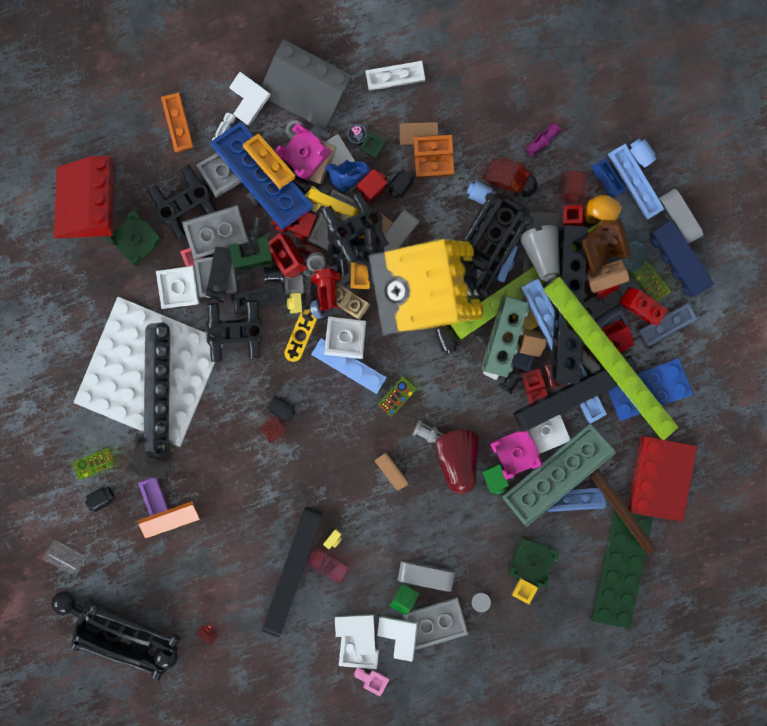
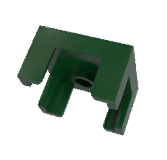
[106,210,164,266]
[229,237,275,271]
[508,536,560,589]

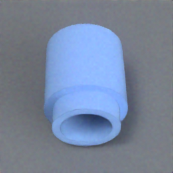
[629,138,657,168]
[466,181,496,205]

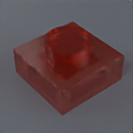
[260,416,287,443]
[195,625,218,646]

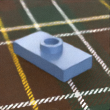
[494,246,518,283]

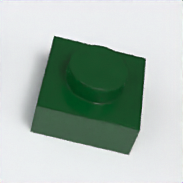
[359,132,386,159]

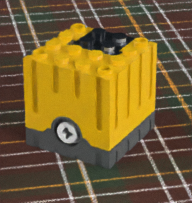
[369,239,484,335]

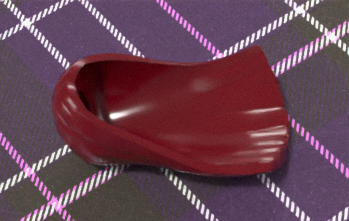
[435,430,479,495]

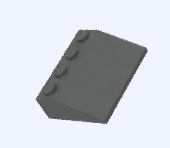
[261,39,352,131]

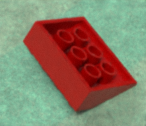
[54,156,115,239]
[627,435,697,521]

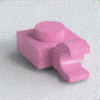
[354,668,389,696]

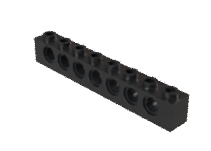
[550,225,589,383]

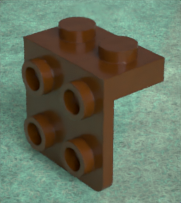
[583,220,632,273]

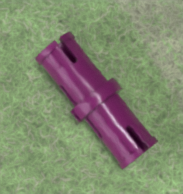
[525,122,561,157]

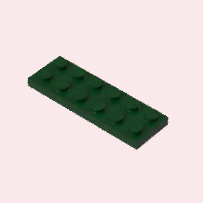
[591,510,653,629]

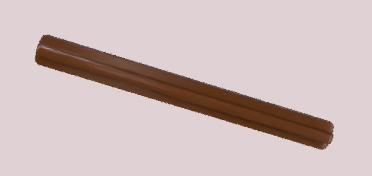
[589,468,657,555]

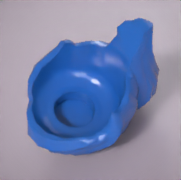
[325,160,370,192]

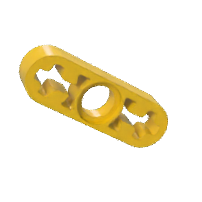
[307,189,360,218]
[285,309,317,362]

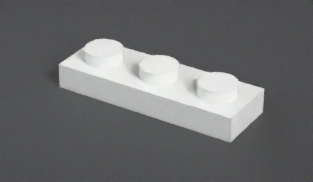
[365,61,425,91]

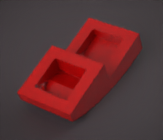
[521,369,547,404]

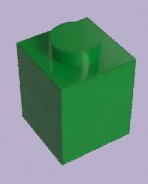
[481,464,509,495]
[389,584,420,615]

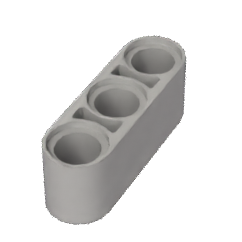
[658,189,703,244]
[384,209,420,252]
[397,561,455,592]

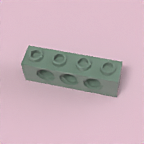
[481,295,530,377]

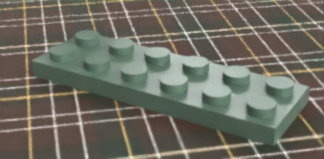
[502,424,616,527]

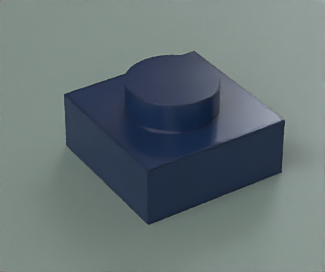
[512,351,534,372]

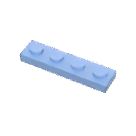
[608,144,664,220]
[311,338,387,394]

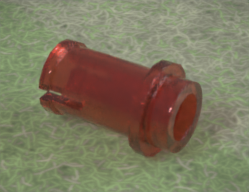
[298,240,324,256]
[543,365,560,389]

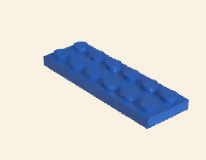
[210,122,313,230]

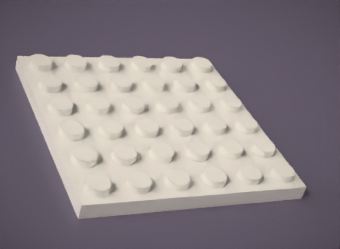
[74,297,224,447]

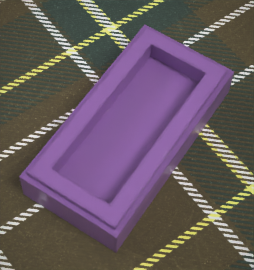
[138,476,169,516]

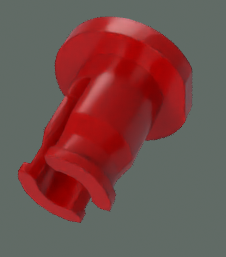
[311,267,341,311]

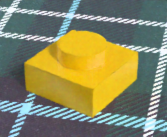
[512,578,538,604]

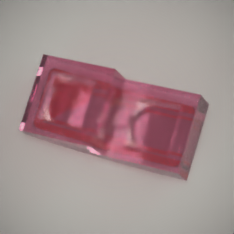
[306,548,351,585]

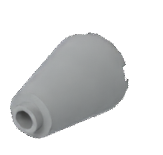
[521,225,560,282]

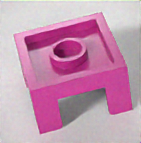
[275,123,332,180]
[491,430,543,480]

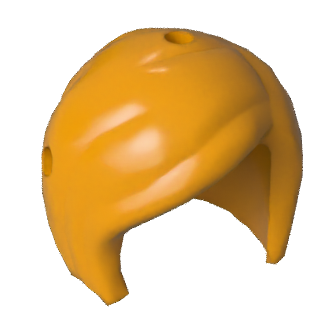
[584,195,622,224]

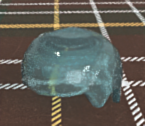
[618,241,648,272]

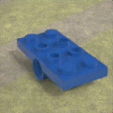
[608,358,693,421]

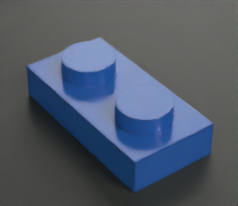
[591,158,626,198]

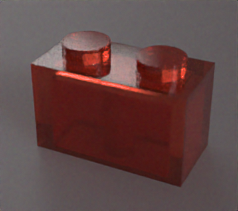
[483,157,531,194]
[560,170,587,203]

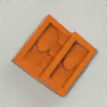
[414,135,454,179]

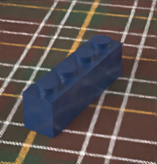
[649,220,714,298]

